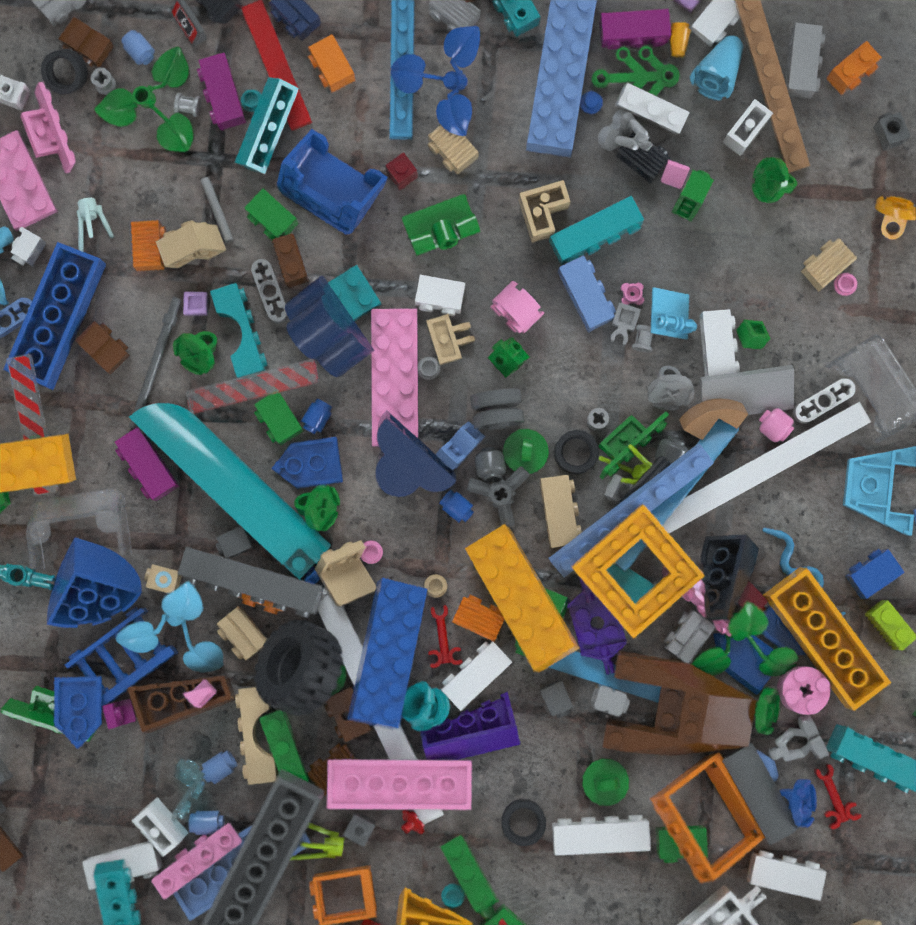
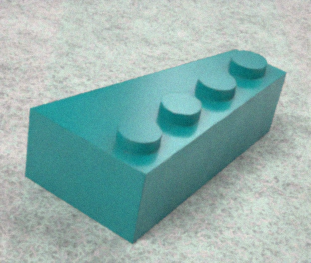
[826,724,916,794]

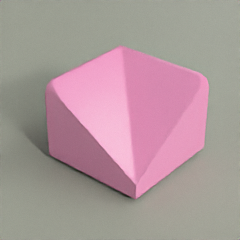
[183,679,217,708]

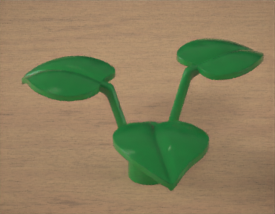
[94,46,194,152]
[692,601,798,676]

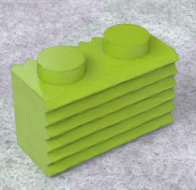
[865,600,916,650]

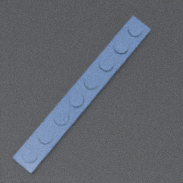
[549,443,714,577]

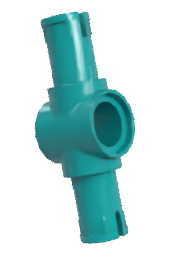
[0,564,56,590]

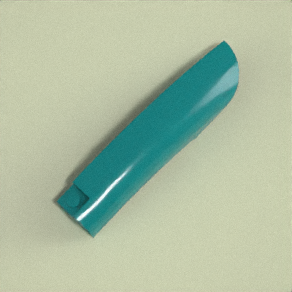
[129,403,331,580]

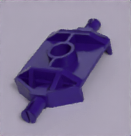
[567,577,627,675]

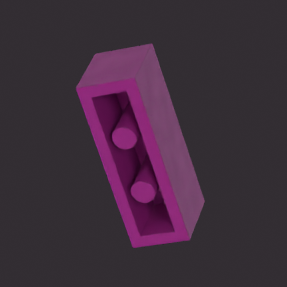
[599,9,671,50]
[197,52,246,131]
[115,427,179,502]

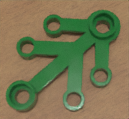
[591,46,680,100]

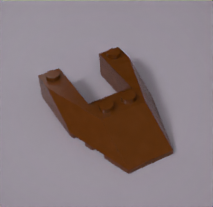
[602,650,757,756]

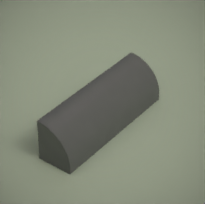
[722,742,799,845]

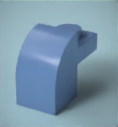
[435,421,485,470]

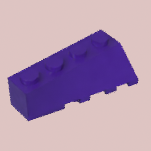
[420,692,521,760]

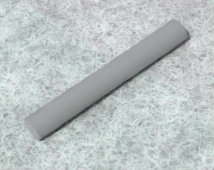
[200,177,234,243]

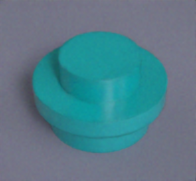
[241,89,261,112]
[441,883,465,908]

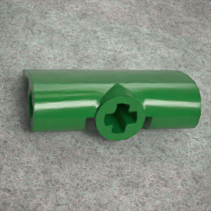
[402,194,481,256]

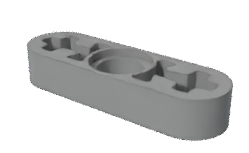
[251,259,288,323]

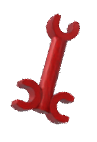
[428,605,462,668]
[814,764,862,829]

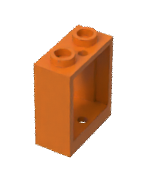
[309,865,378,925]

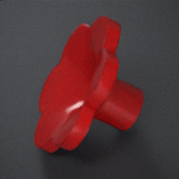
[401,809,425,834]

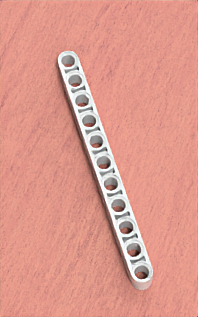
[663,402,871,533]
[318,587,444,825]

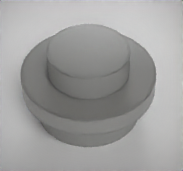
[418,357,440,380]

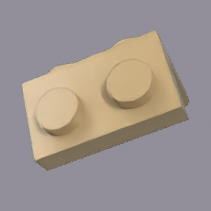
[315,540,376,607]

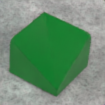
[736,319,770,349]

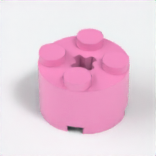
[490,281,544,334]
[777,666,830,715]

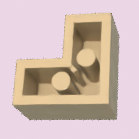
[519,180,570,243]
[156,220,226,268]

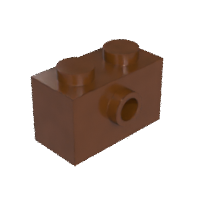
[324,686,372,743]

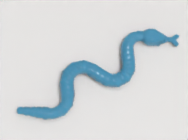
[762,528,846,615]

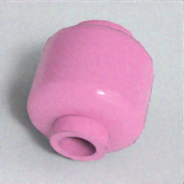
[759,408,795,443]

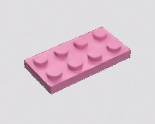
[0,130,58,231]

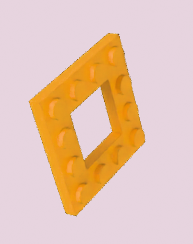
[571,504,705,638]

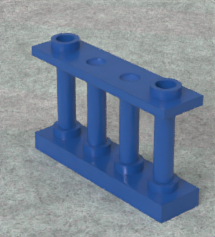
[65,607,178,709]

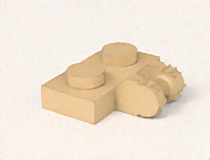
[426,314,475,365]

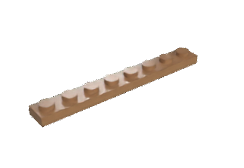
[734,0,810,173]

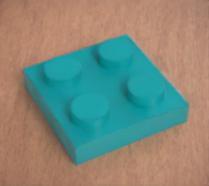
[328,265,381,321]

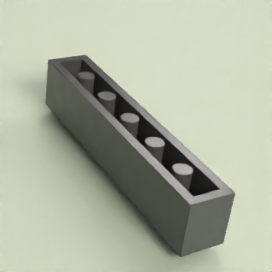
[177,547,324,618]

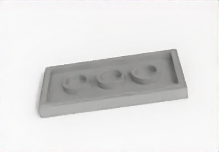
[700,365,794,415]

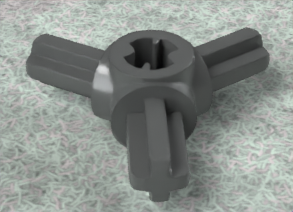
[467,466,530,527]

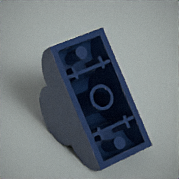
[285,276,374,377]
[375,410,456,497]

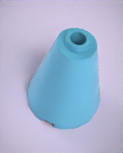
[690,35,744,100]

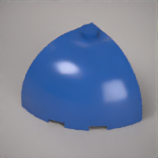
[47,537,142,628]

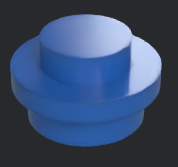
[580,91,603,114]

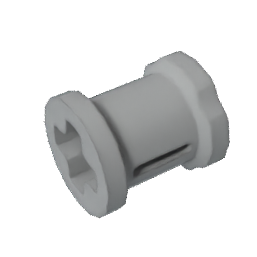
[91,68,116,95]
[174,93,201,117]
[632,325,653,353]
[587,408,609,431]

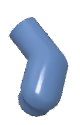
[756,750,779,781]

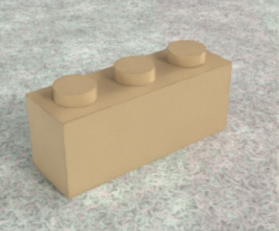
[540,475,582,549]

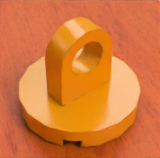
[875,196,916,239]

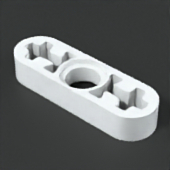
[793,378,855,424]

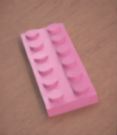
[371,309,418,447]
[327,759,472,810]

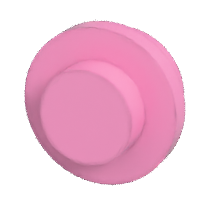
[834,273,857,296]
[361,541,383,564]

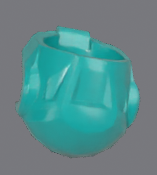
[401,681,450,731]

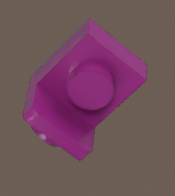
[102,699,137,729]

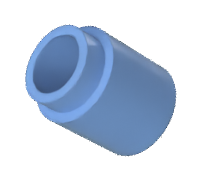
[121,30,155,65]
[201,750,238,784]
[189,811,225,835]

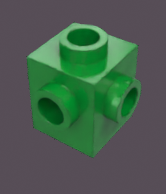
[488,337,530,378]

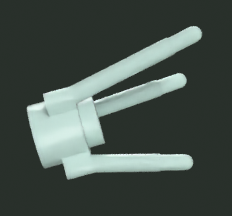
[77,198,114,252]

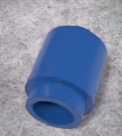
[301,398,333,434]
[439,490,474,523]

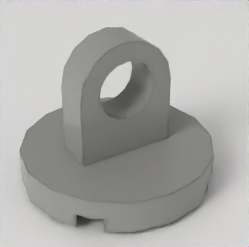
[647,366,695,411]

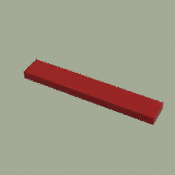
[241,0,312,131]

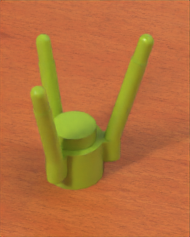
[598,444,653,485]
[290,822,344,860]

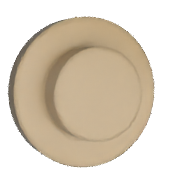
[424,574,447,598]

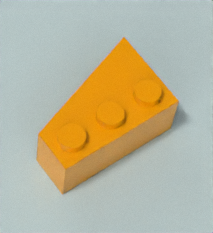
[396,887,472,925]

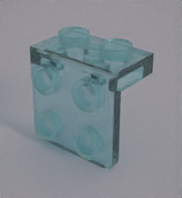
[171,758,206,823]

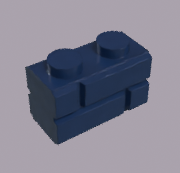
[269,0,321,41]

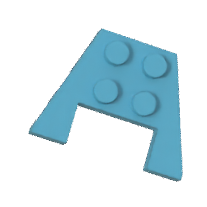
[843,446,916,536]

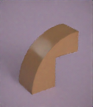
[679,398,748,440]

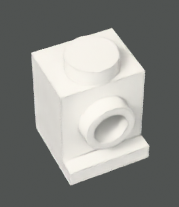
[0,75,31,111]
[11,227,46,266]

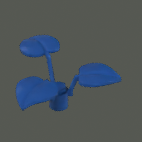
[390,26,480,136]

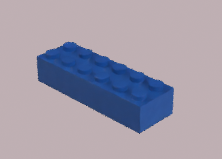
[3,242,106,390]
[347,578,428,730]

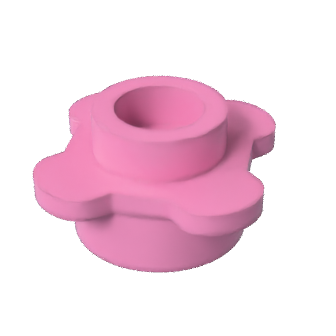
[621,283,644,305]

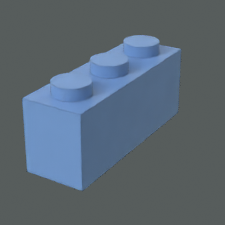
[558,255,616,332]

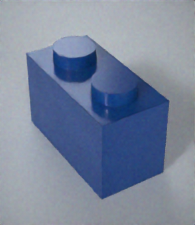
[845,548,905,599]

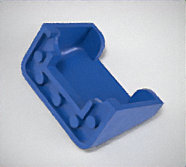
[277,129,388,235]

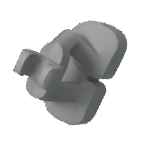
[598,109,653,151]
[768,714,829,762]

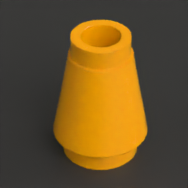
[670,22,691,57]

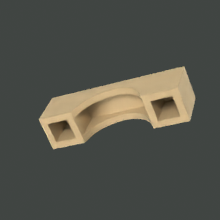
[235,687,279,785]

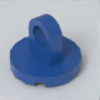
[779,779,817,828]

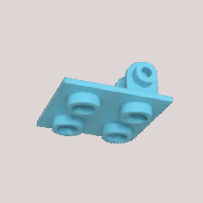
[651,287,697,340]

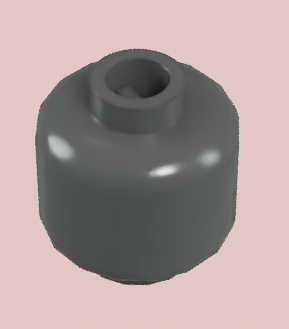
[655,436,689,464]
[474,447,506,483]

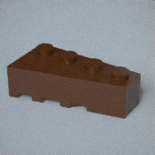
[127,676,235,733]

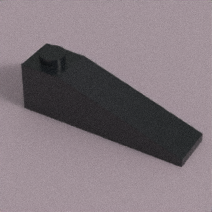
[700,534,759,620]

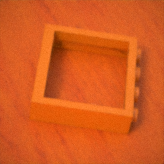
[650,752,765,883]

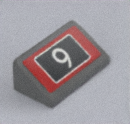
[170,0,207,47]

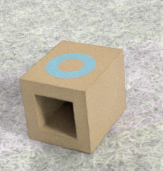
[144,564,182,593]

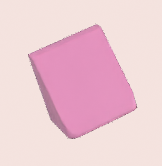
[661,160,690,189]

